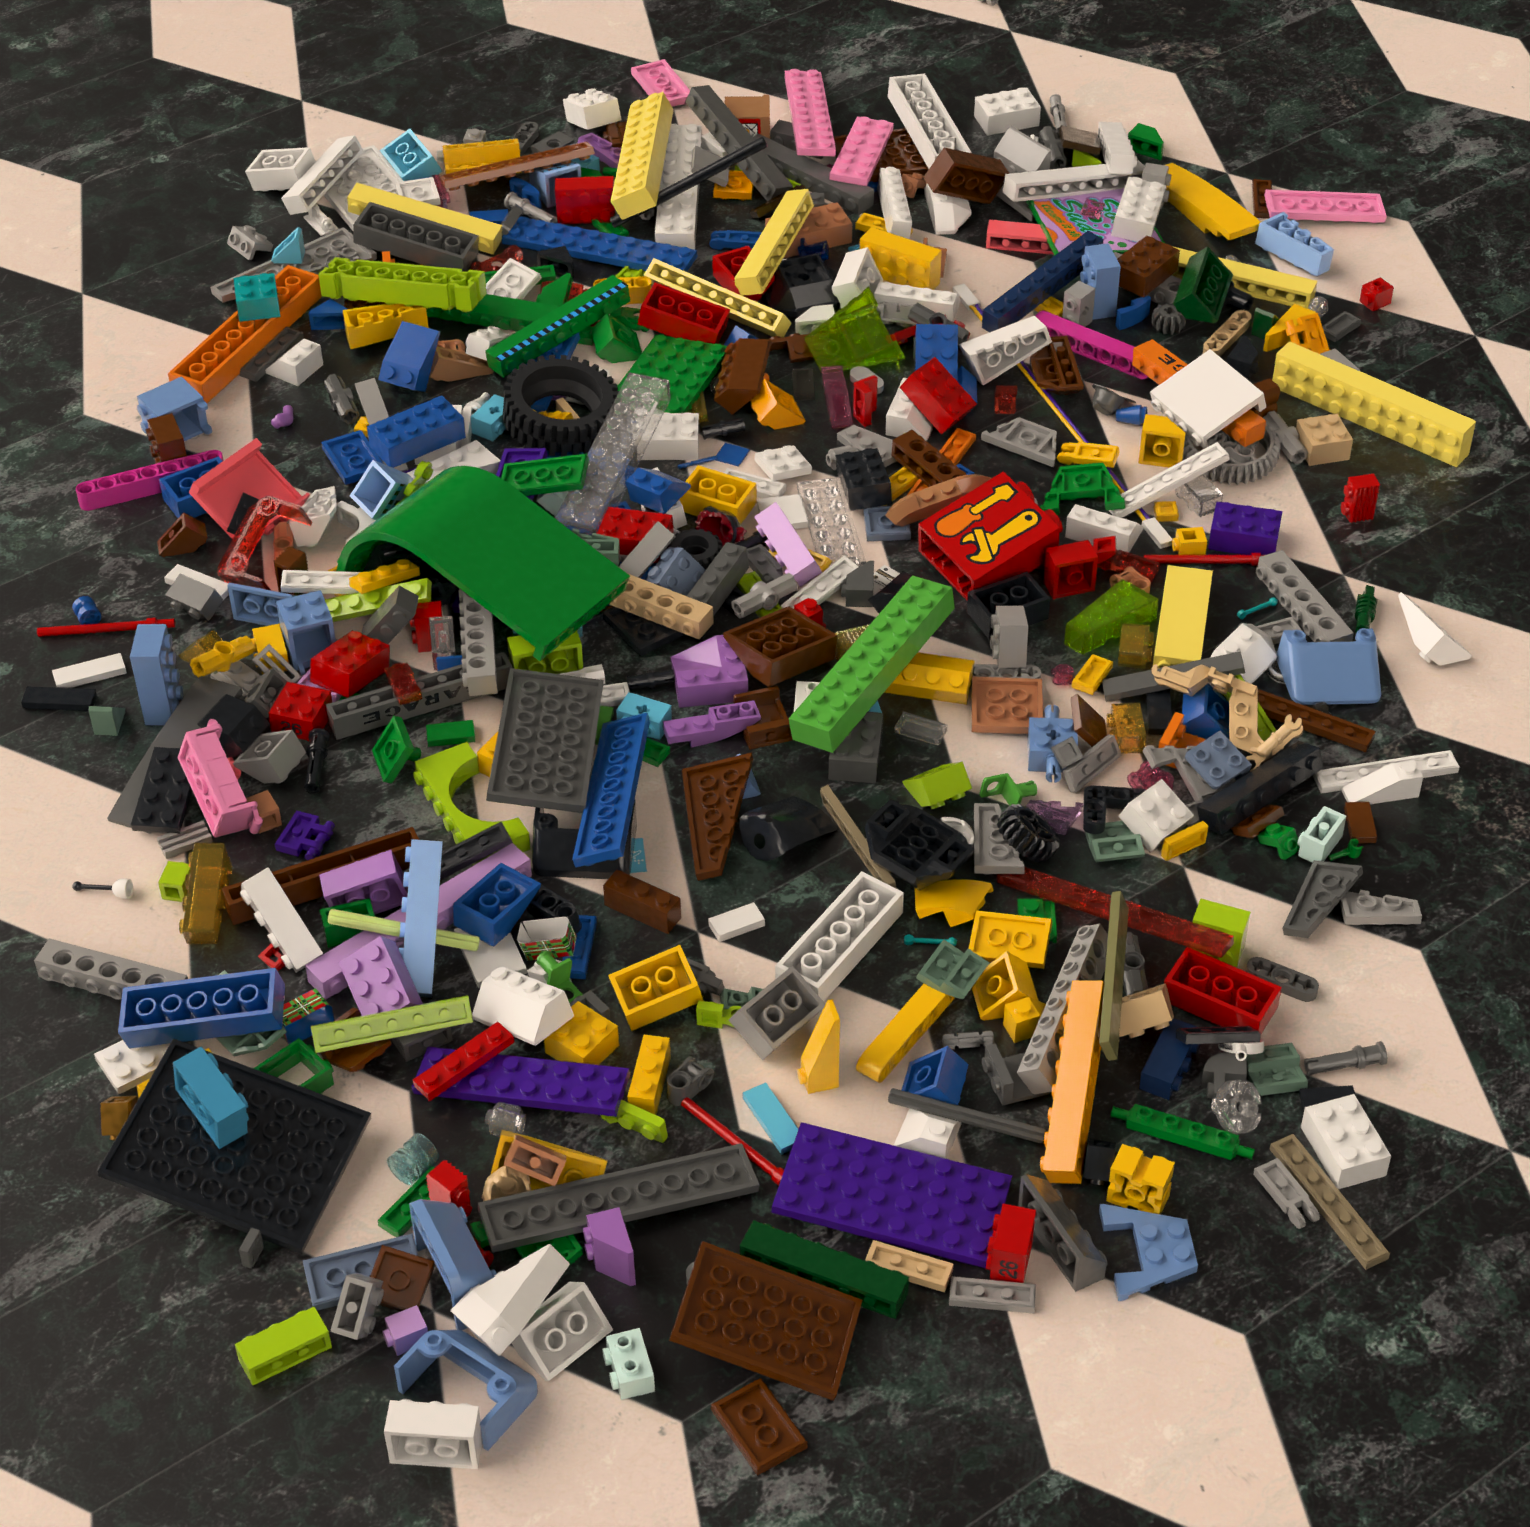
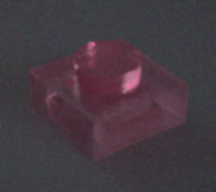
[1081,199,1105,220]

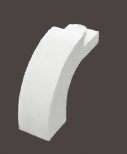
[337,501,376,543]

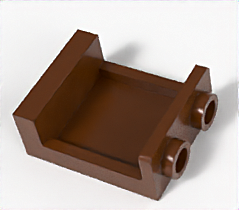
[733,686,793,750]

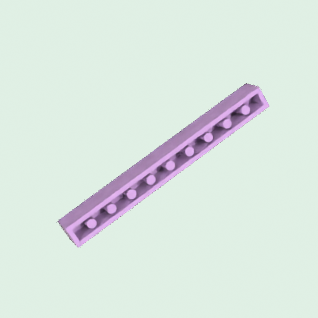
[305,843,532,1000]

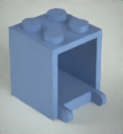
[137,376,212,441]
[276,590,336,675]

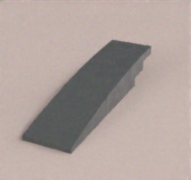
[107,676,243,834]

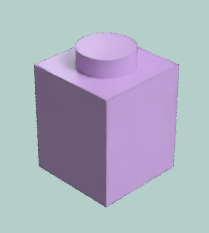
[382,1305,428,1356]

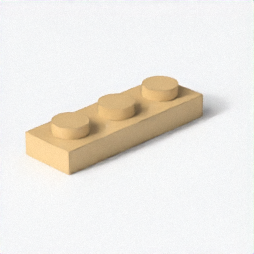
[865,1240,954,1292]

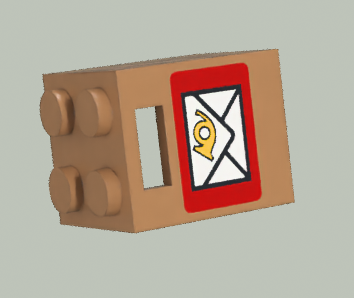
[725,94,770,139]

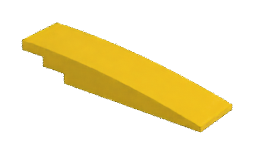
[1165,163,1261,240]

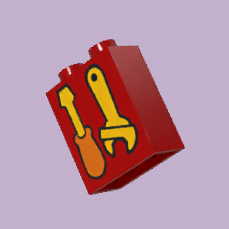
[918,471,1063,600]

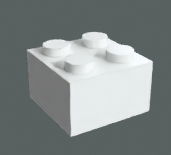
[1119,779,1194,853]

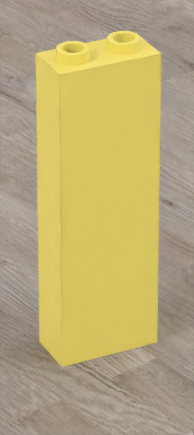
[1153,565,1213,668]

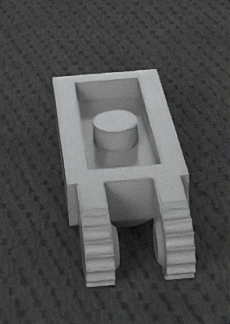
[1253,1158,1320,1229]

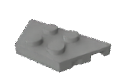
[981,417,1057,467]

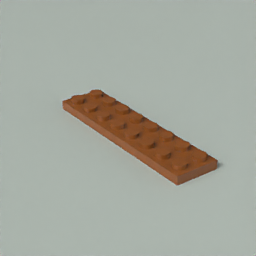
[439,141,595,191]

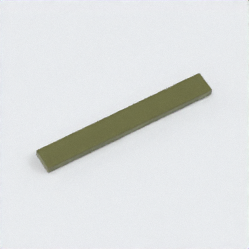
[1099,891,1129,1061]

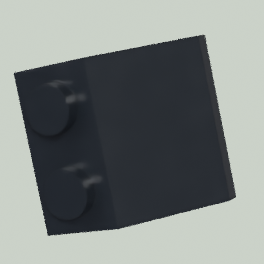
[197,694,270,758]

